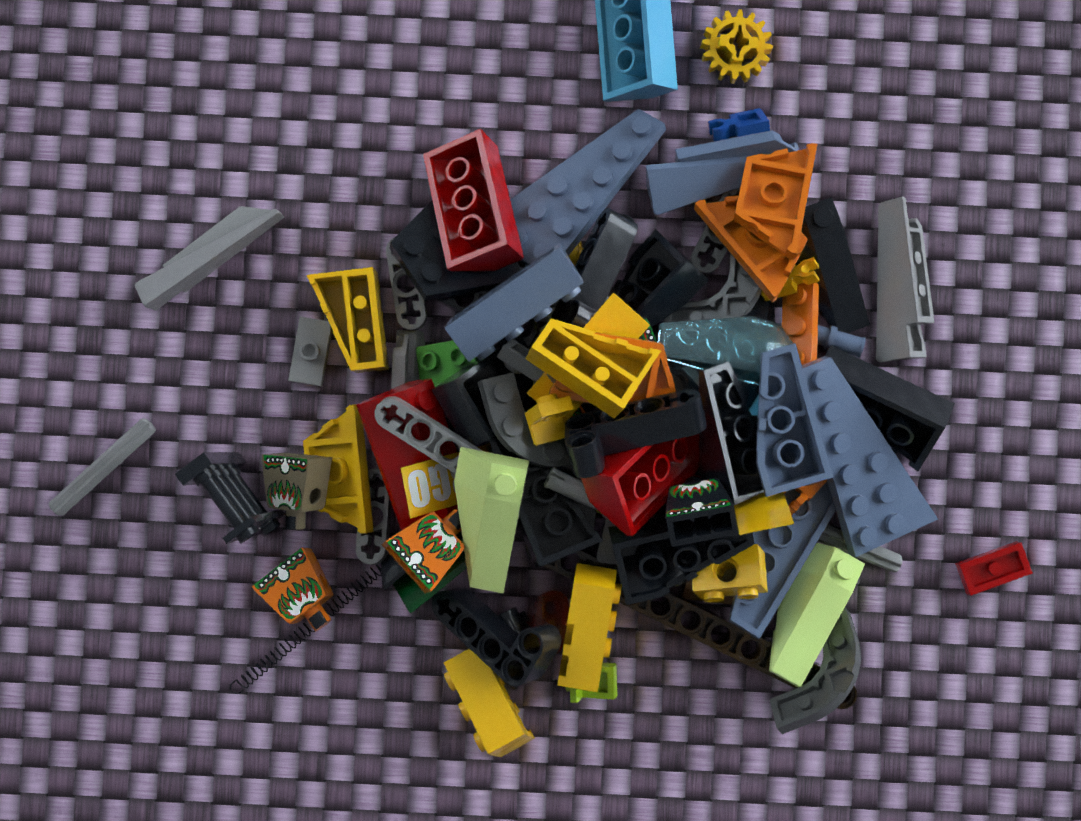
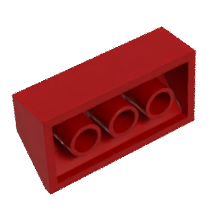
[423,128,524,271]
[356,378,458,530]
[581,434,699,536]

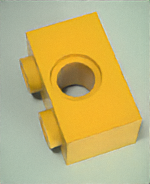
[692,544,768,603]

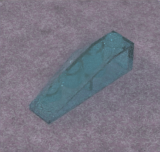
[657,316,794,385]

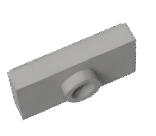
[288,317,332,387]

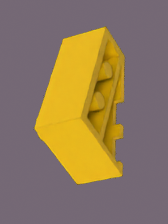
[306,267,389,373]
[525,318,661,418]
[557,563,622,692]
[444,649,535,757]

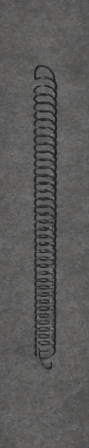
[229,565,382,694]

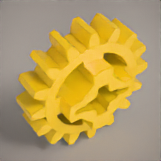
[700,9,773,84]

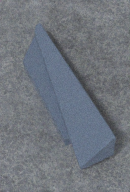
[646,130,799,215]

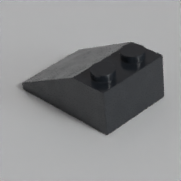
[432,334,537,445]

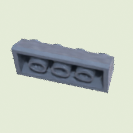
[444,243,584,362]

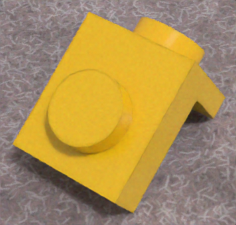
[524,394,574,446]

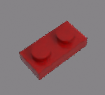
[955,541,1033,596]

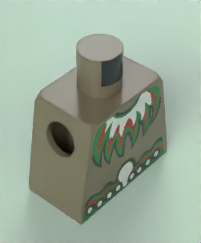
[262,452,332,530]

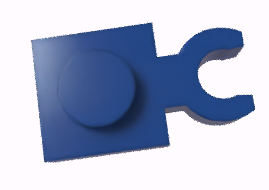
[708,108,770,141]

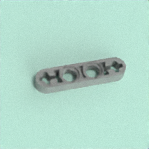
[375,396,483,474]

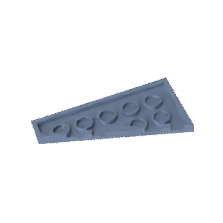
[802,356,938,557]

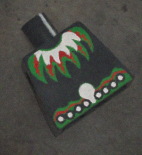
[665,476,739,547]

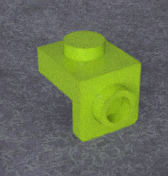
[565,663,618,703]

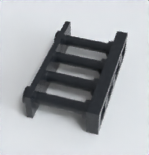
[175,452,286,544]

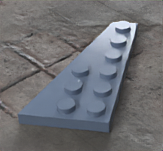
[510,109,666,266]
[728,481,836,639]

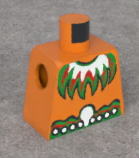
[381,509,465,593]
[252,547,334,632]

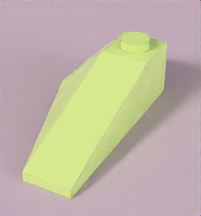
[454,447,530,594]
[769,543,865,688]

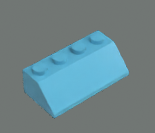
[595,0,678,102]

